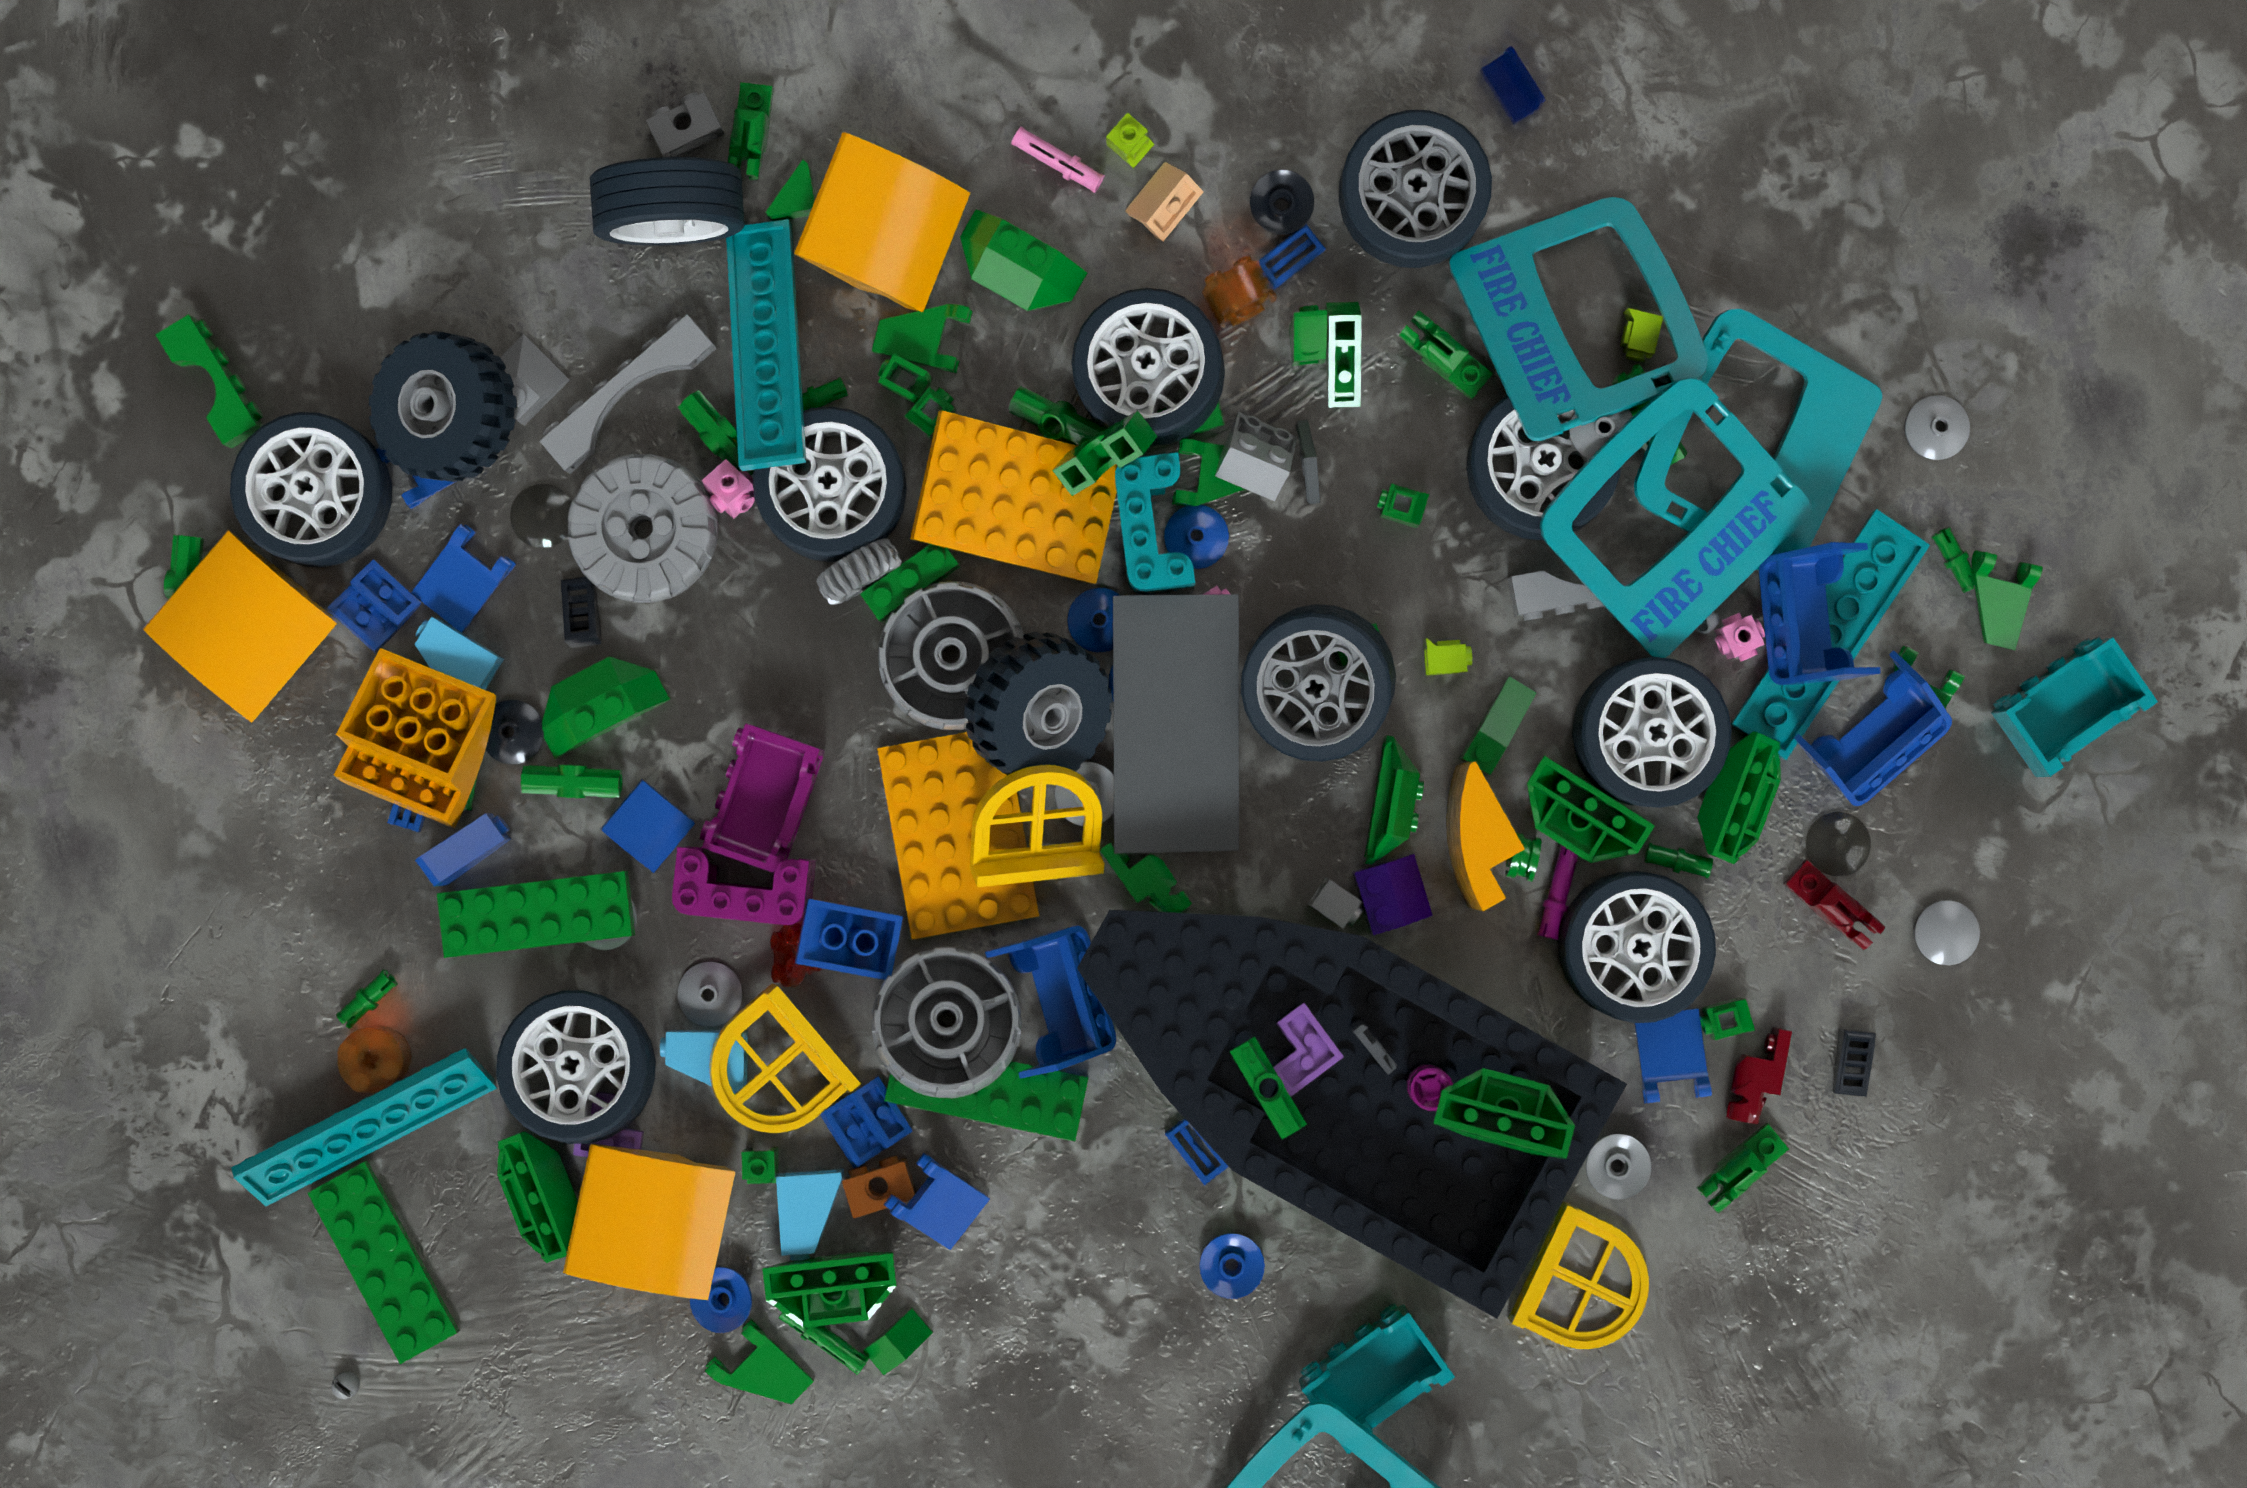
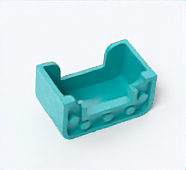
[1115,452,1195,595]
[1991,636,2158,777]
[1299,1303,1455,1454]

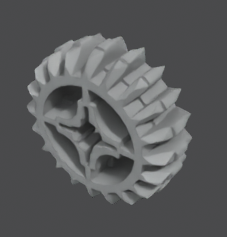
[816,539,902,605]

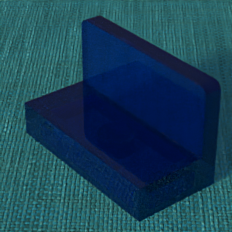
[1480,46,1546,125]

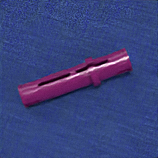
[1537,845,1578,940]

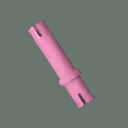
[1011,127,1105,193]

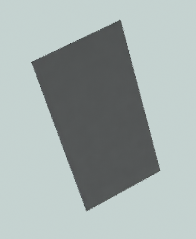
[1113,594,1239,854]

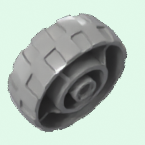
[567,454,718,603]
[878,581,1024,730]
[872,947,1022,1099]

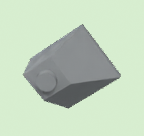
[500,334,570,426]

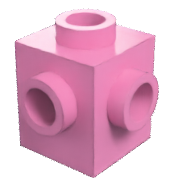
[702,459,755,519]
[1714,612,1765,662]

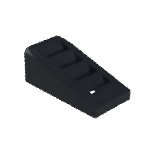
[561,576,602,648]
[1833,1029,1876,1097]

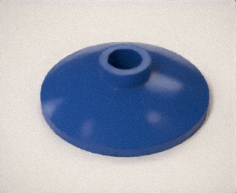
[1164,505,1229,569]
[1067,588,1120,652]
[1199,1233,1265,1299]
[690,1267,752,1333]

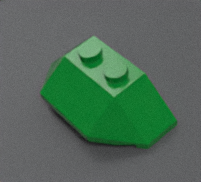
[960,209,1088,311]
[542,656,670,759]
[1697,731,1781,864]
[1363,735,1424,865]
[1526,756,1655,863]
[1434,1068,1575,1159]
[497,1131,578,1263]
[762,1251,897,1328]

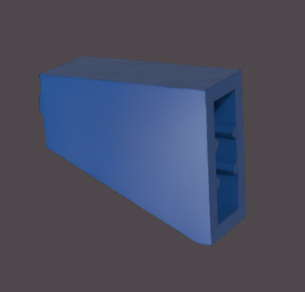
[415,813,511,887]

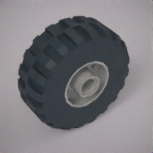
[369,331,517,482]
[964,632,1112,775]

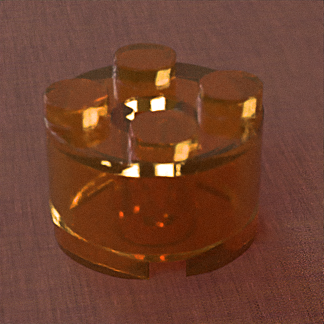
[1202,256,1277,329]
[337,1025,412,1093]

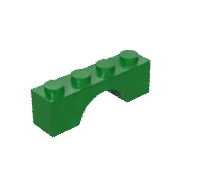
[155,314,263,448]

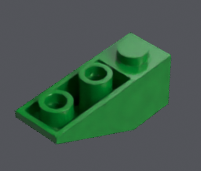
[1289,305,1327,366]

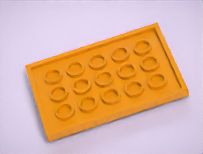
[910,410,1117,584]
[877,732,1040,939]

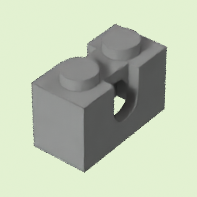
[646,92,725,157]
[1307,878,1363,928]

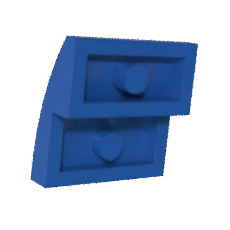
[327,559,421,654]
[600,779,695,873]
[820,1076,913,1169]

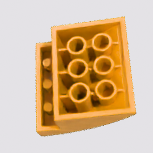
[794,132,970,312]
[143,530,337,723]
[333,648,496,829]
[1446,761,1525,911]
[563,1144,735,1300]

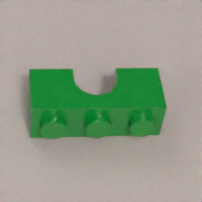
[1052,410,1157,496]
[860,544,960,623]

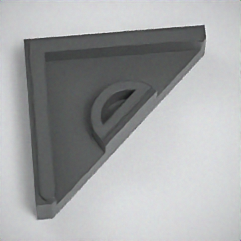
[1295,420,1320,504]
[1349,1020,1397,1075]

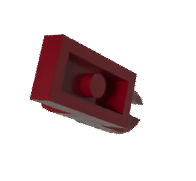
[1784,860,1885,950]
[1726,1027,1792,1124]

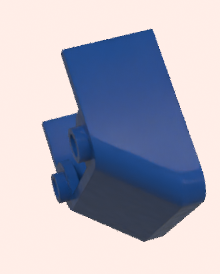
[1759,542,1881,685]
[1794,650,1952,806]
[985,926,1116,1079]

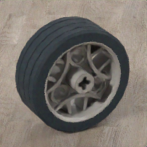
[1339,110,1492,268]
[1241,604,1396,762]

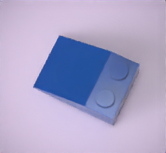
[795,898,903,980]

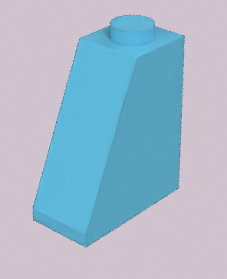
[414,617,504,690]
[660,1030,748,1094]
[776,1169,845,1260]

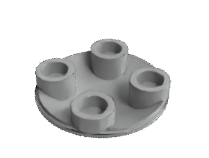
[1913,900,1980,965]

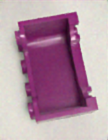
[699,723,825,873]
[672,846,817,925]

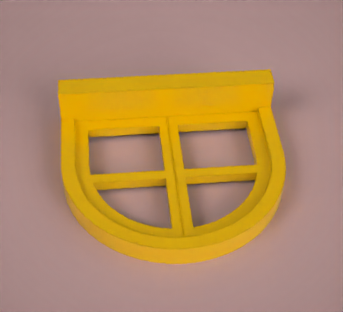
[970,765,1105,887]
[709,983,861,1133]
[1508,1201,1649,1349]

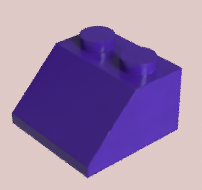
[1352,854,1433,935]

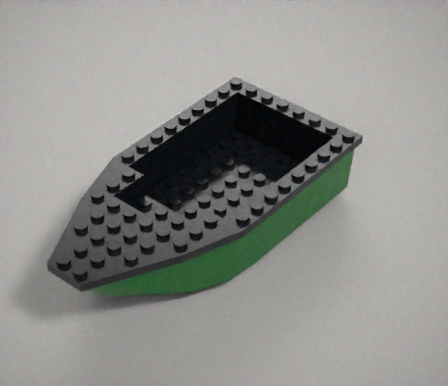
[1077,909,1627,1319]

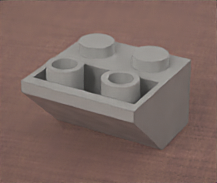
[1215,412,1297,501]

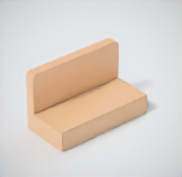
[1125,162,1203,242]

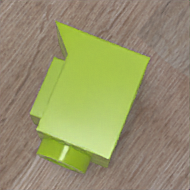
[1106,112,1155,169]
[1620,308,1663,362]
[1423,638,1472,676]

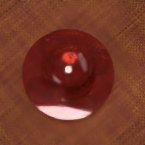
[770,923,822,988]

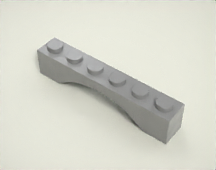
[540,314,717,474]
[1508,547,1673,621]

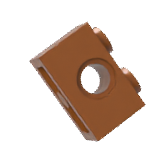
[842,1155,917,1219]

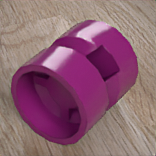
[1406,1064,1453,1111]

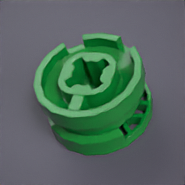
[1505,833,1542,882]

